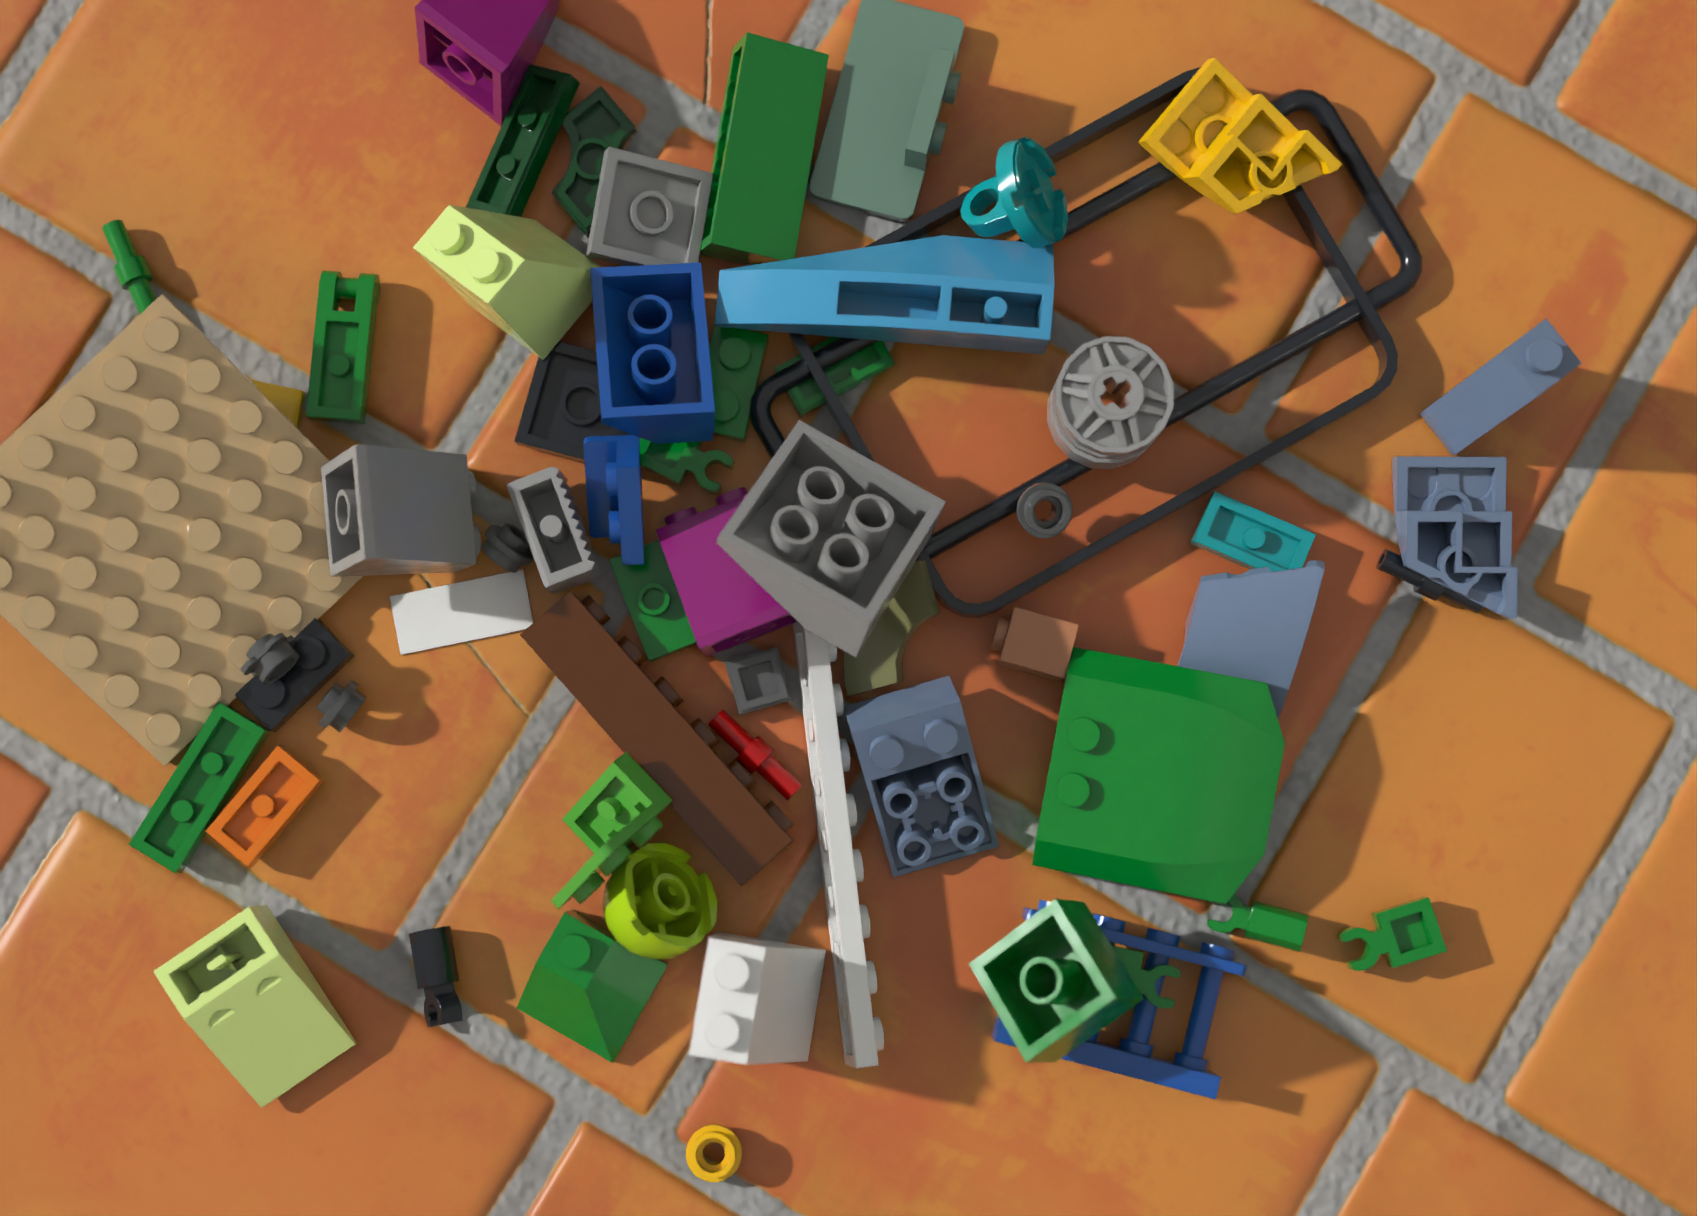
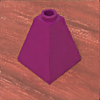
[415,0,560,126]

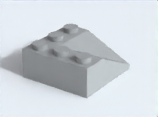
[716,420,946,657]

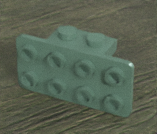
[809,0,964,222]

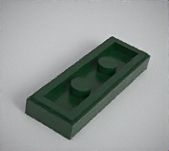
[466,64,580,217]

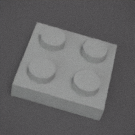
[586,147,713,266]

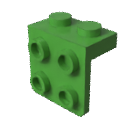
[551,752,673,909]

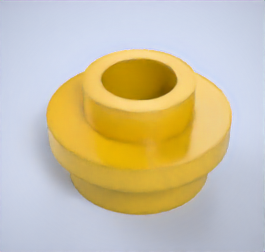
[686,1124,742,1182]

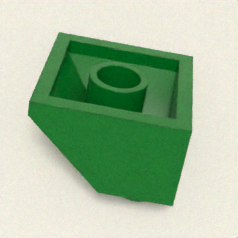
[516,910,668,1063]

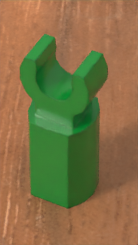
[1207,894,1309,952]

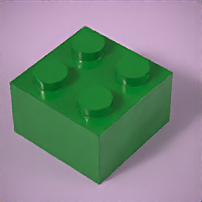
[969,899,1144,1063]

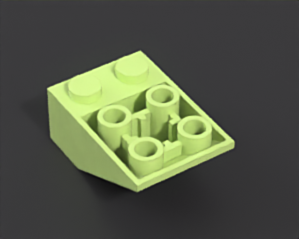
[153,904,357,1108]

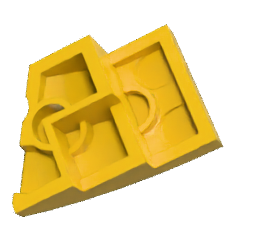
[1138,58,1342,214]

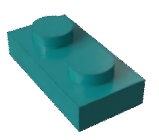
[1190,491,1316,572]

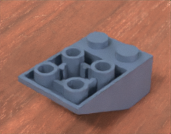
[844,676,999,878]

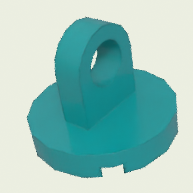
[960,137,1068,249]

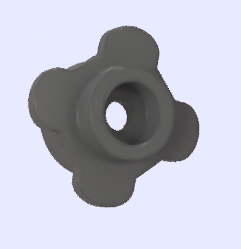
[241,633,299,685]

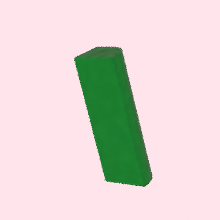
[700,32,829,265]

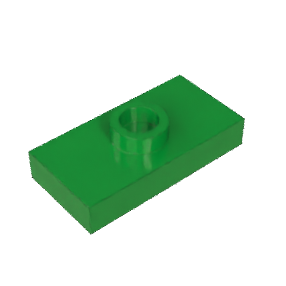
[774,337,895,418]
[609,540,697,662]

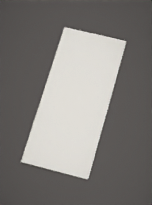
[390,570,533,655]

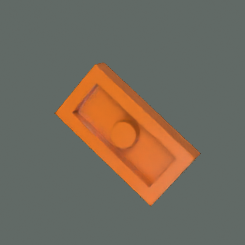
[205,745,325,867]

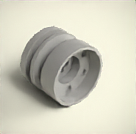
[1047,336,1174,469]

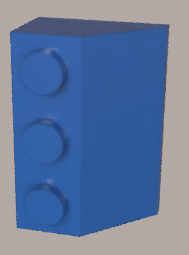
[590,262,715,444]

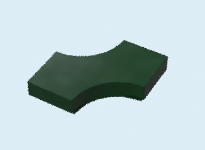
[552,86,637,238]

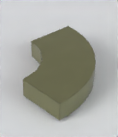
[843,560,940,696]

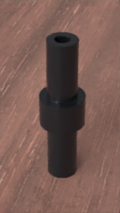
[1376,549,1483,613]

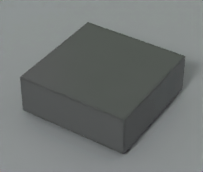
[725,647,793,716]

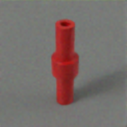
[708,709,803,801]

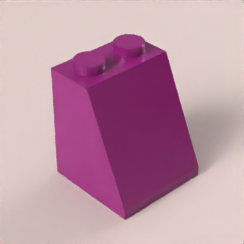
[656,487,797,658]

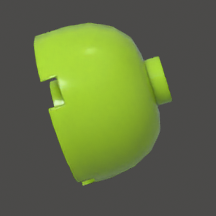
[602,843,717,960]

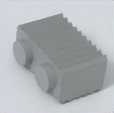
[506,466,602,594]

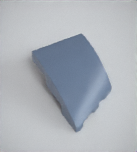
[1392,456,1518,618]
[1177,560,1325,718]

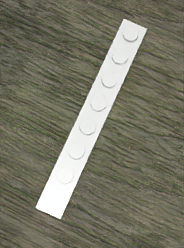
[792,621,884,1068]

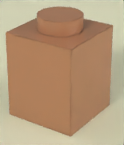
[990,607,1079,682]

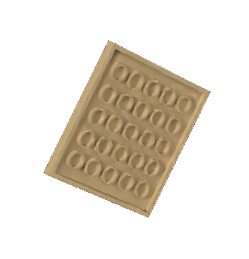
[0,294,363,766]

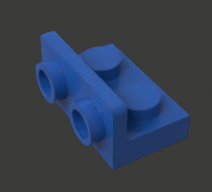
[583,435,644,565]

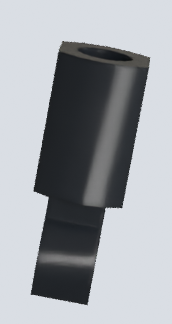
[409,926,462,1027]

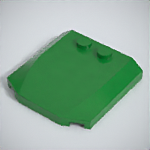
[1032,647,1285,904]

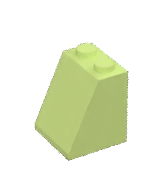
[413,205,601,360]

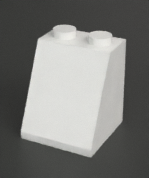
[689,932,826,1065]

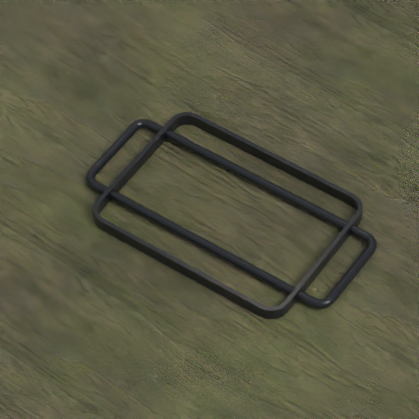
[749,67,1422,618]

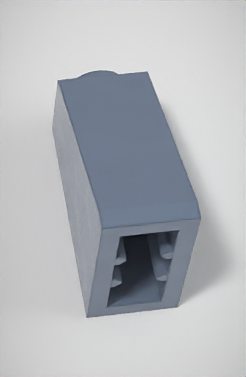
[1419,318,1582,456]

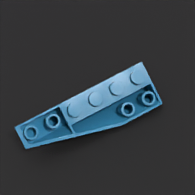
[715,235,1054,355]

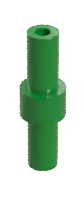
[102,220,157,315]

